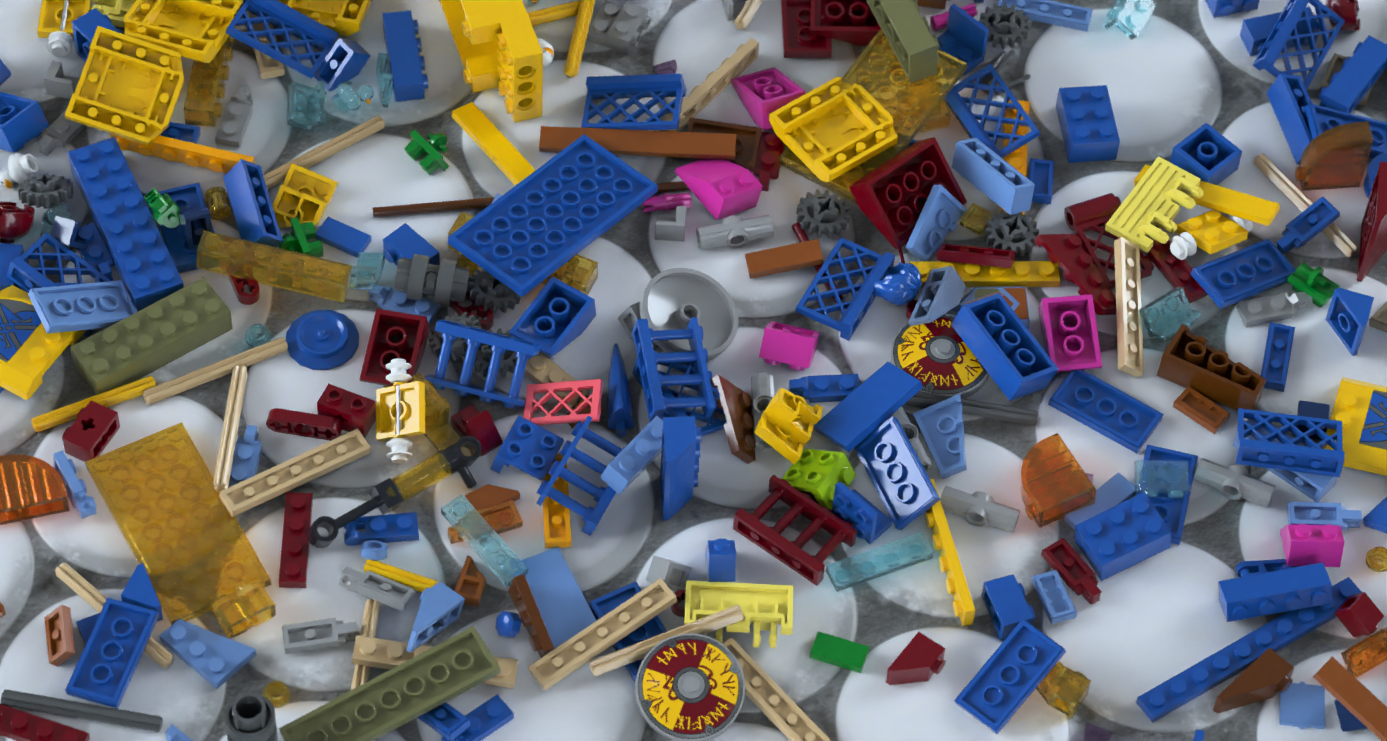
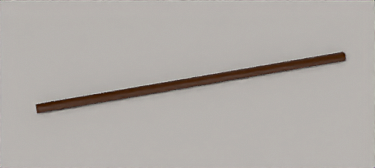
[373,181,690,217]

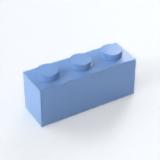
[600,415,663,495]

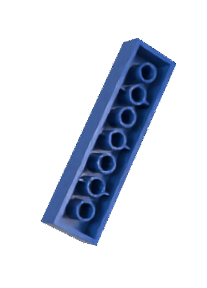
[68,137,184,311]

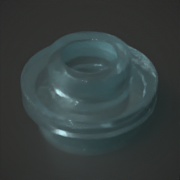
[245,324,271,348]

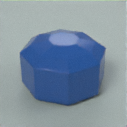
[495,611,521,638]

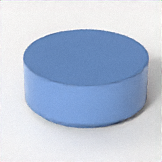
[360,540,388,560]

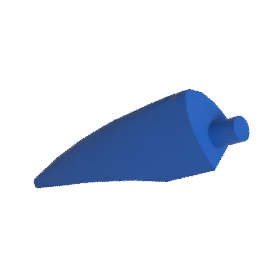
[607,344,633,437]

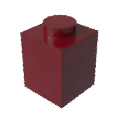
[1334,592,1384,637]

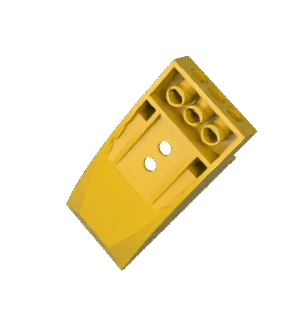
[439,0,543,123]

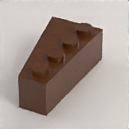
[1157,323,1266,411]

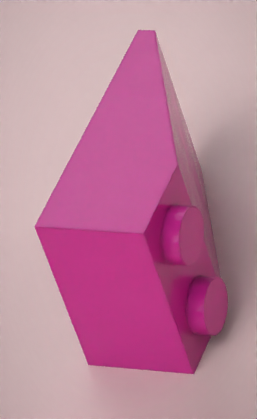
[731,67,806,131]
[675,159,763,220]
[1038,294,1102,372]

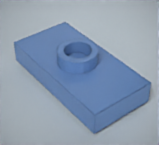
[1031,570,1077,625]

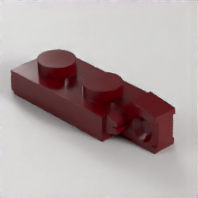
[754,131,785,191]
[1041,538,1102,605]

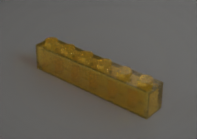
[196,230,352,303]

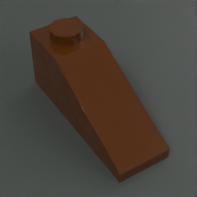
[1213,648,1294,713]

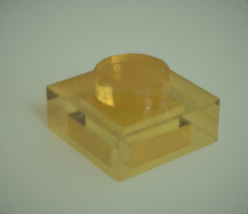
[959,203,994,236]

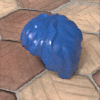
[874,262,922,305]

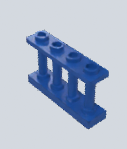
[632,317,717,422]
[424,319,541,409]
[536,416,625,536]

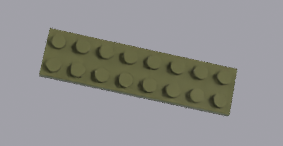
[279,626,501,741]

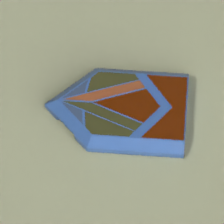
[952,286,1029,329]

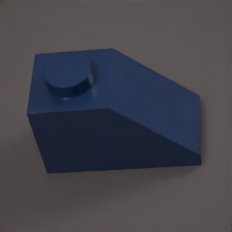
[179,206,213,250]

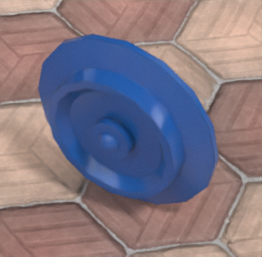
[286,310,359,370]

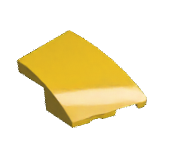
[272,163,338,228]
[754,388,823,464]

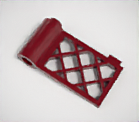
[1064,193,1154,289]

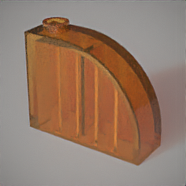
[1295,122,1373,191]
[1021,433,1096,528]
[0,454,70,525]

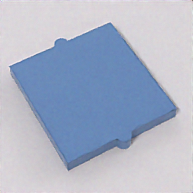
[1279,682,1325,729]

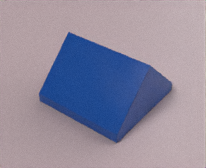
[1326,288,1374,356]

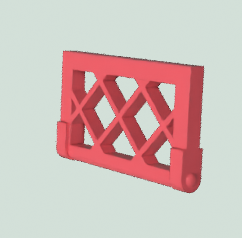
[523,379,603,425]

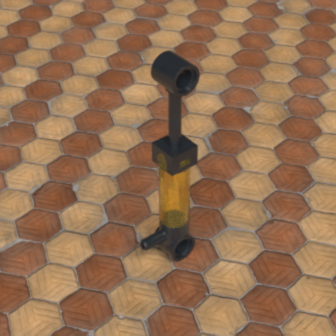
[307,436,482,548]

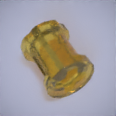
[204,187,231,220]

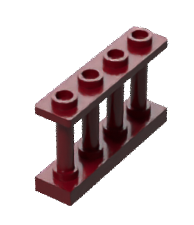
[733,475,857,586]

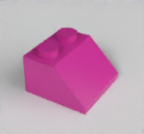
[759,321,821,371]
[1280,524,1345,567]

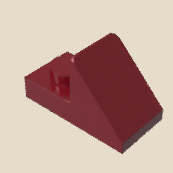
[451,404,503,457]

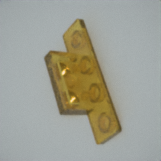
[383,373,461,452]

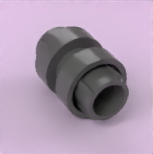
[394,254,470,306]
[224,693,278,741]

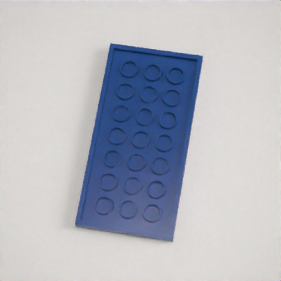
[448,134,658,297]

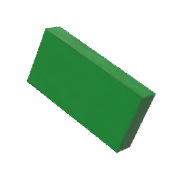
[809,631,869,673]

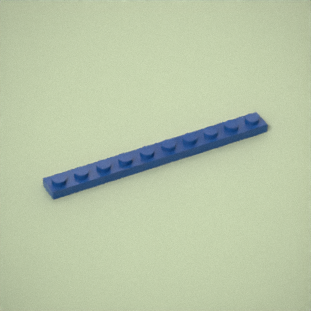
[1136,577,1362,723]

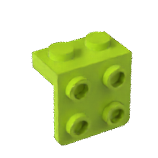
[782,449,856,510]

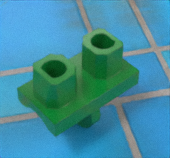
[404,129,449,175]
[143,188,181,228]
[279,217,323,268]
[1287,262,1340,307]

